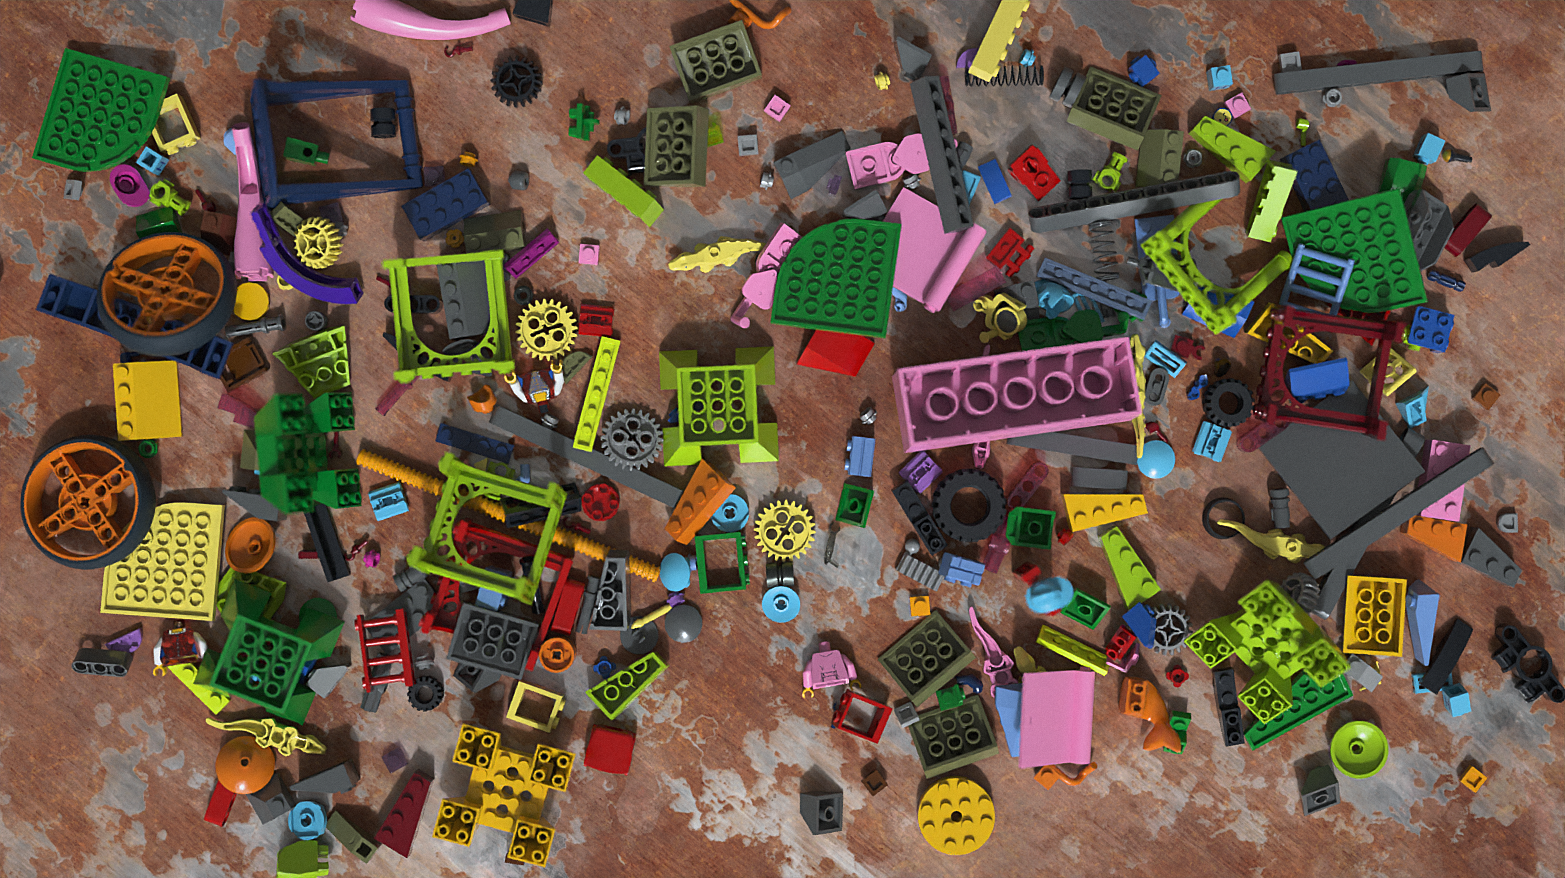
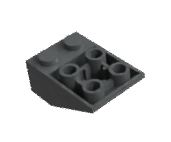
[222,486,287,521]

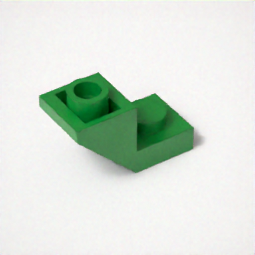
[1163,710,1191,754]

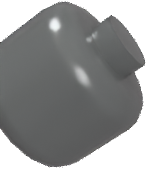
[508,171,530,191]

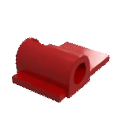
[1007,144,1061,202]

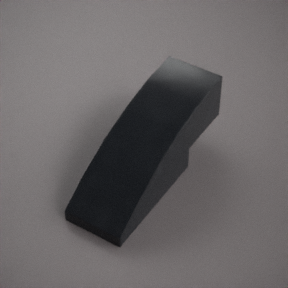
[1463,242,1530,273]

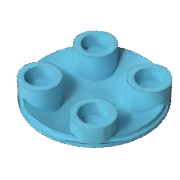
[1137,440,1175,478]
[660,553,690,591]

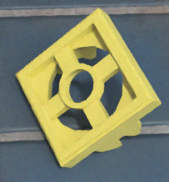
[1360,348,1417,396]

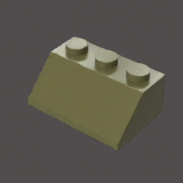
[1135,129,1184,188]
[464,210,527,254]

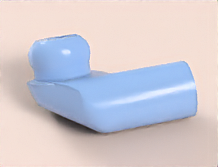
[892,287,907,312]
[515,464,531,483]

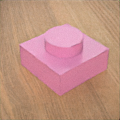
[1224,93,1251,119]
[764,95,791,122]
[579,244,600,265]

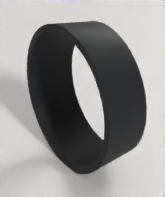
[1202,497,1245,539]

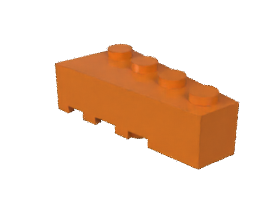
[664,459,736,545]

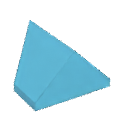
[1395,386,1429,429]

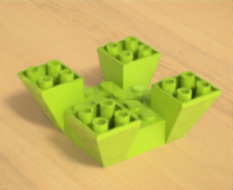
[659,346,779,466]
[1184,580,1351,724]

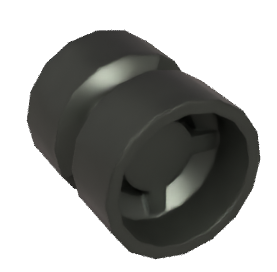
[766,562,794,588]

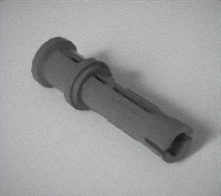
[225,314,286,338]
[575,575,601,634]

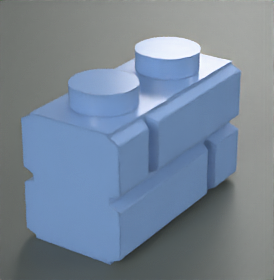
[844,436,875,477]
[938,552,985,587]

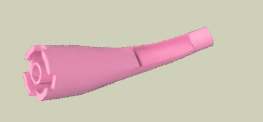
[351,0,511,40]
[232,123,274,282]

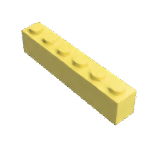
[968,0,1031,82]

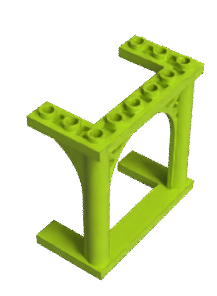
[382,250,515,383]
[407,452,567,605]

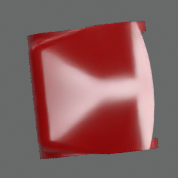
[583,724,637,776]

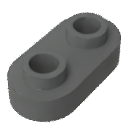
[1144,368,1169,406]

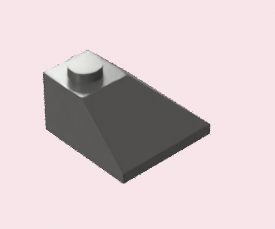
[894,36,932,82]
[1445,73,1491,112]
[842,190,887,221]
[994,280,1040,320]
[453,663,501,693]
[1301,764,1341,816]
[246,772,297,824]
[800,791,843,835]

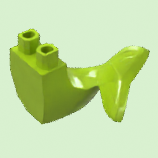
[276,840,329,878]

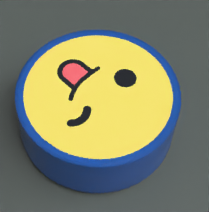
[1212,108,1232,126]

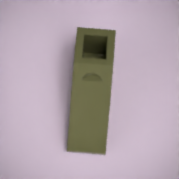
[326,810,382,864]

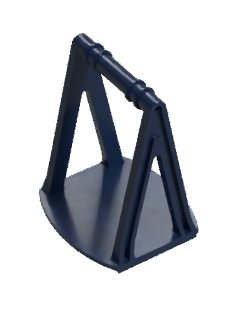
[250,79,423,211]

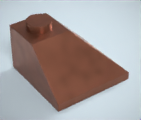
[200,210,237,256]

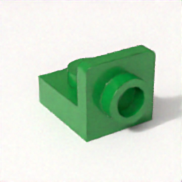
[936,684,966,711]

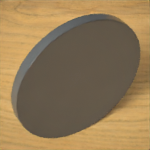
[620,616,658,654]

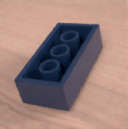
[1279,139,1349,211]
[402,168,491,242]

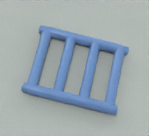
[1279,243,1355,315]

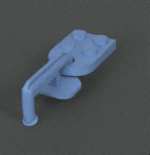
[1135,215,1180,328]

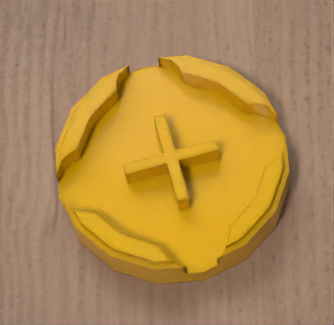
[233,282,270,321]

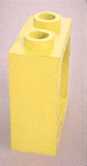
[152,94,201,155]
[506,679,566,733]

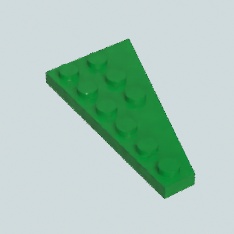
[1243,670,1353,751]

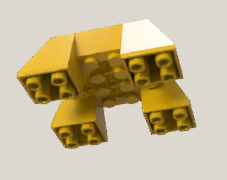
[432,723,576,867]

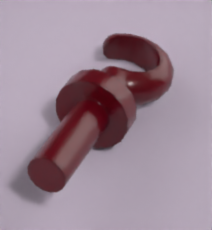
[444,45,473,58]
[563,517,591,534]
[344,539,369,561]

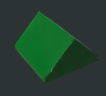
[136,207,183,238]
[835,483,874,528]
[1060,586,1111,630]

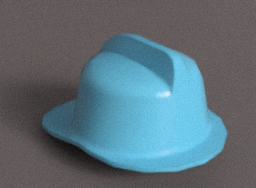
[1026,577,1073,613]

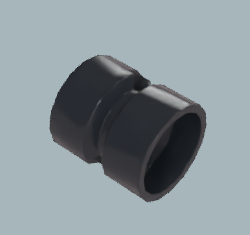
[370,107,396,138]
[1067,169,1092,200]

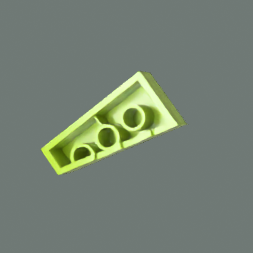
[1188,116,1276,183]
[583,155,664,227]
[1245,159,1297,242]
[585,652,670,720]

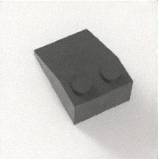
[290,758,360,794]

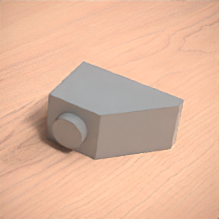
[1344,654,1383,692]
[306,663,351,698]

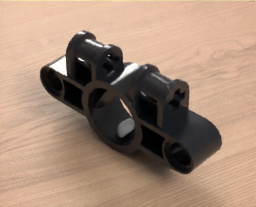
[607,127,646,176]
[1490,624,1565,703]

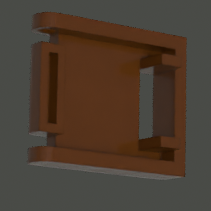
[220,337,269,393]

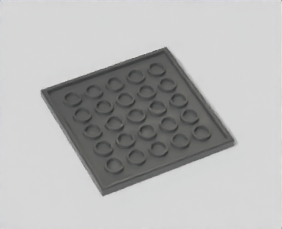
[1258,380,1425,540]

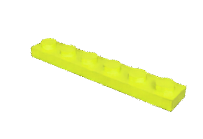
[573,336,620,452]

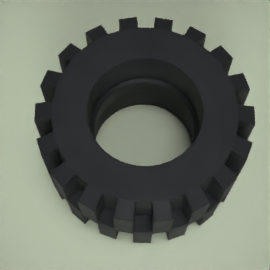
[1202,378,1255,427]

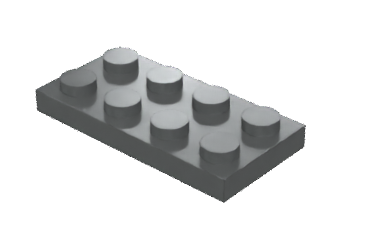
[366,578,448,655]

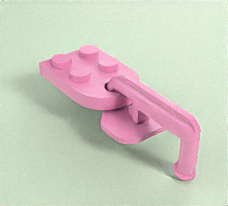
[845,134,958,190]
[731,222,803,328]

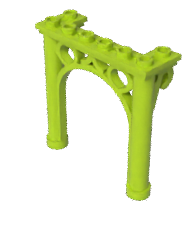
[1140,199,1293,335]

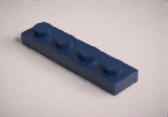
[435,423,515,464]

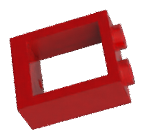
[832,689,893,744]

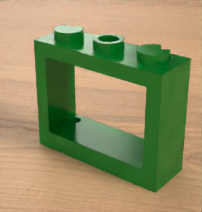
[695,531,750,594]

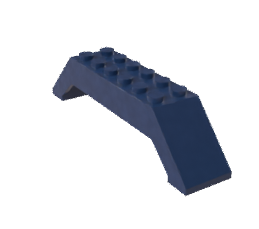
[36,273,234,379]

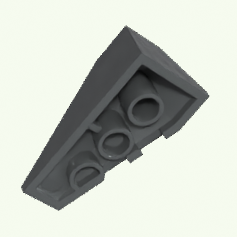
[774,131,851,199]

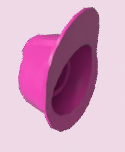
[109,164,149,207]

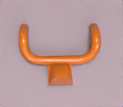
[728,0,791,29]
[1033,762,1097,790]

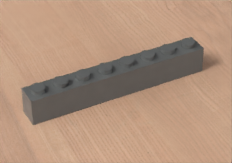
[910,76,974,234]

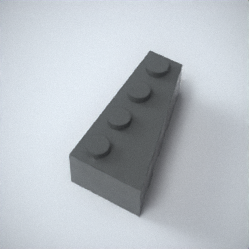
[589,550,631,631]

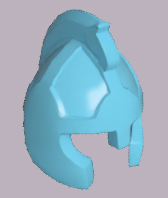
[1035,279,1074,319]

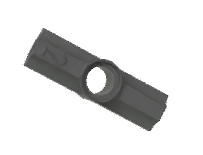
[360,652,393,713]

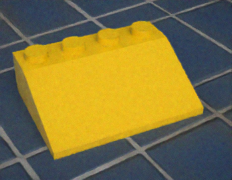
[113,361,183,441]
[1342,575,1407,657]

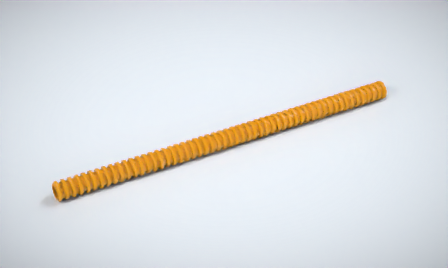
[356,449,661,582]

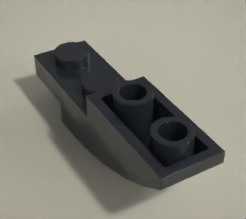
[891,480,948,556]
[1213,667,1245,747]

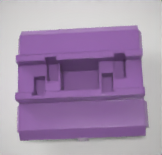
[899,450,943,494]

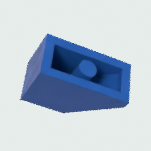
[1122,602,1157,649]

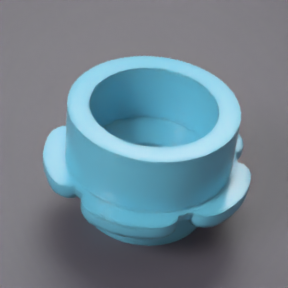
[1019,49,1036,67]

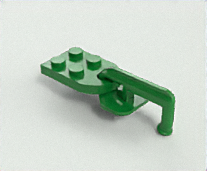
[1017,309,1129,352]

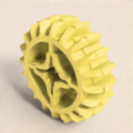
[292,216,344,269]

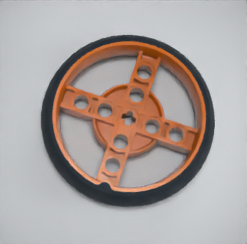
[97,232,237,356]
[20,435,156,570]

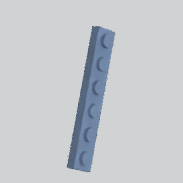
[1037,258,1152,320]

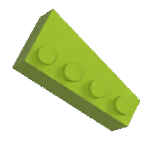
[1098,525,1161,611]

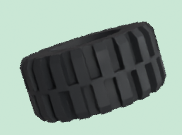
[932,469,1007,542]

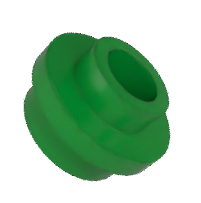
[138,439,158,458]

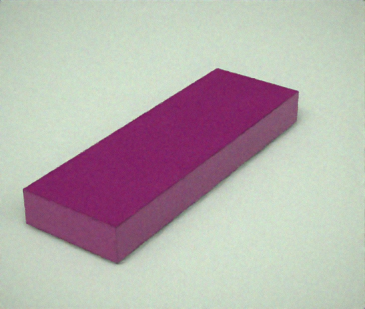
[503,228,560,279]

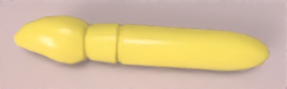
[631,604,673,629]

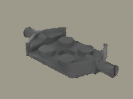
[1126,252,1211,292]

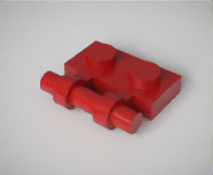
[985,228,1035,278]

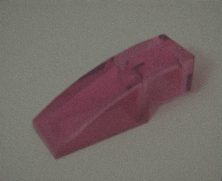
[947,266,1006,312]
[217,394,258,429]

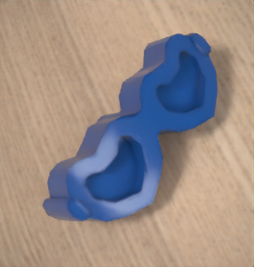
[1186,374,1208,400]

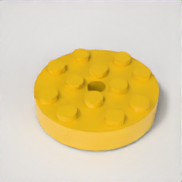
[917,776,995,855]

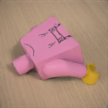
[802,642,861,698]

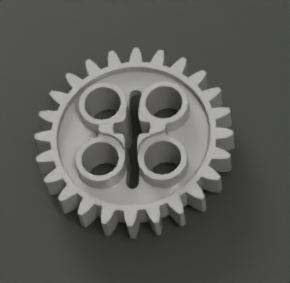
[601,409,664,471]

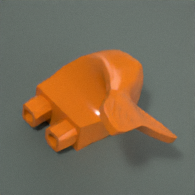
[1118,677,1181,753]

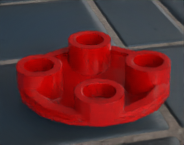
[582,483,620,521]

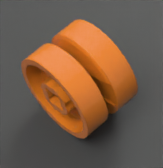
[539,635,577,673]

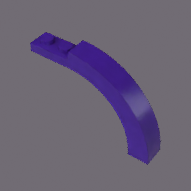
[251,202,364,304]

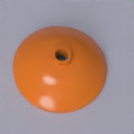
[225,517,276,574]
[215,736,275,794]

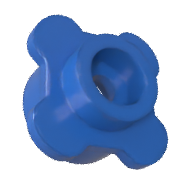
[593,656,616,679]

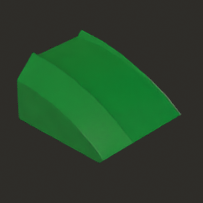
[1377,157,1427,204]
[1006,507,1056,550]

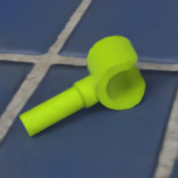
[1296,118,1309,146]

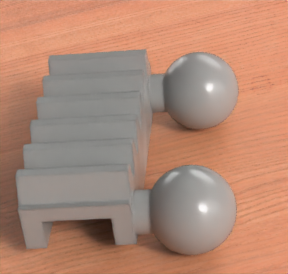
[895,539,945,591]

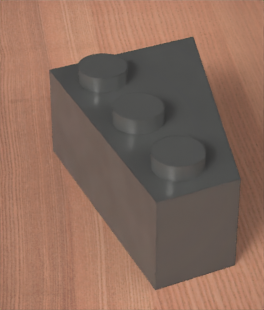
[1457,527,1522,588]

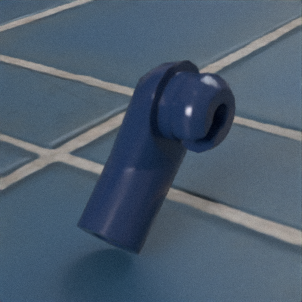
[956,674,983,693]

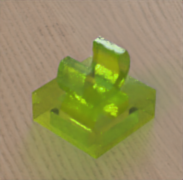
[707,123,724,147]

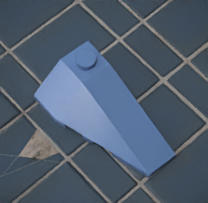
[1406,580,1440,666]
[995,683,1023,757]

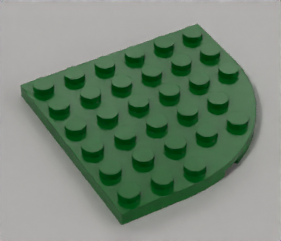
[32,48,170,172]
[1282,188,1428,313]
[770,219,902,339]

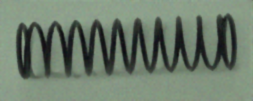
[965,65,1044,87]

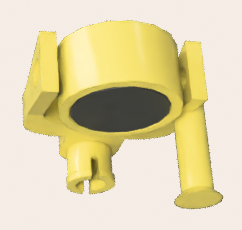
[973,293,1027,343]

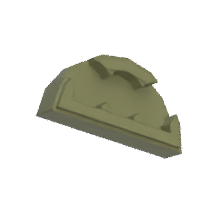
[562,351,592,384]

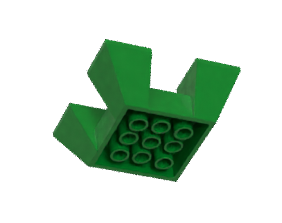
[254,392,362,514]
[193,579,345,726]

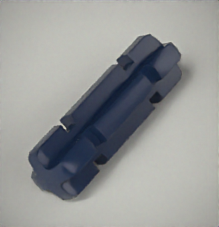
[1427,270,1466,292]

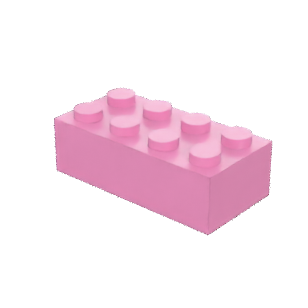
[1416,440,1471,522]

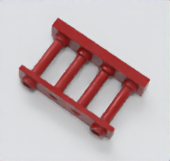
[1012,561,1062,617]
[354,608,416,692]

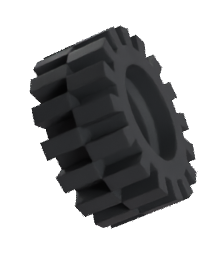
[407,675,444,712]

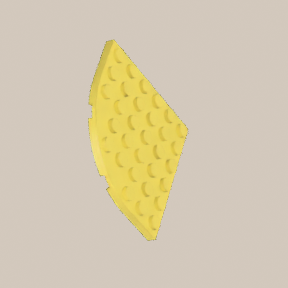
[100,503,225,621]

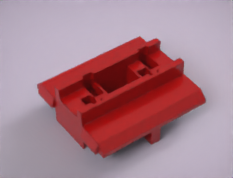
[578,304,615,337]

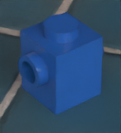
[1128,55,1160,87]

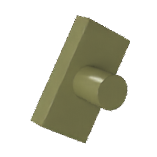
[270,202,305,237]

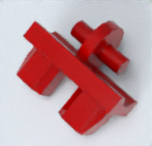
[1105,624,1137,661]

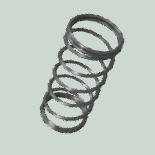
[1088,220,1120,280]

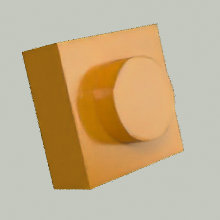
[909,595,930,616]
[1458,765,1487,793]

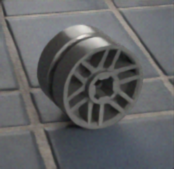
[1049,66,1087,108]

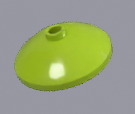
[1330,720,1389,779]

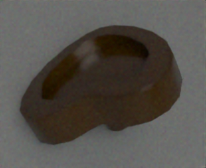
[1214,357,1231,377]

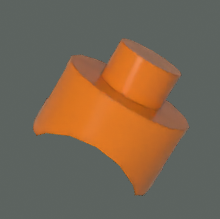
[467,384,497,414]

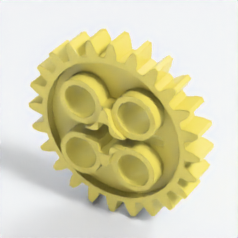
[515,299,578,361]
[754,500,816,562]

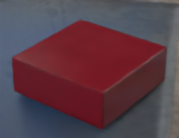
[298,550,319,559]

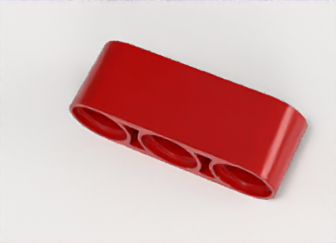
[551,578,586,636]
[204,780,237,827]

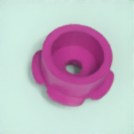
[363,549,380,568]

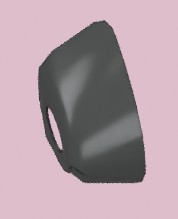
[443,339,492,377]

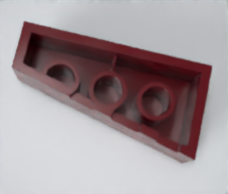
[374,769,435,858]

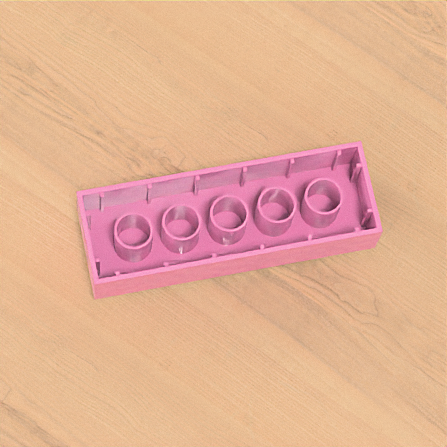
[892,337,1142,453]

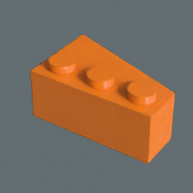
[1400,515,1467,562]

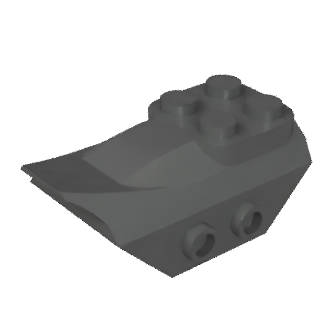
[1404,189,1454,271]

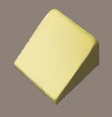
[474,458,489,471]

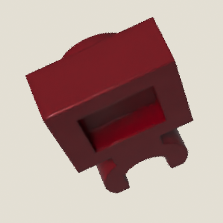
[1170,335,1206,360]

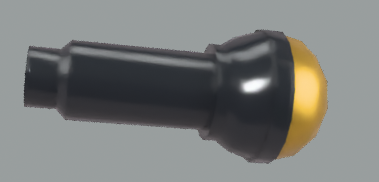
[1442,149,1473,163]

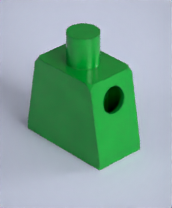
[283,137,330,166]

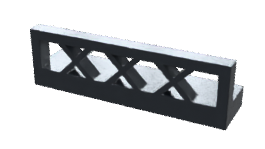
[500,482,582,528]
[304,504,351,583]

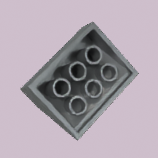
[436,260,510,340]
[446,600,539,680]

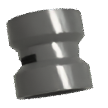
[305,311,328,331]

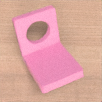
[1106,642,1140,673]

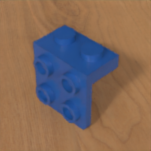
[1407,306,1455,353]

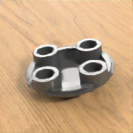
[664,605,703,643]

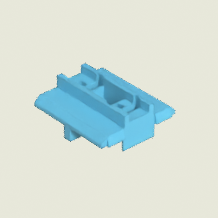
[1192,421,1232,462]
[368,482,409,521]

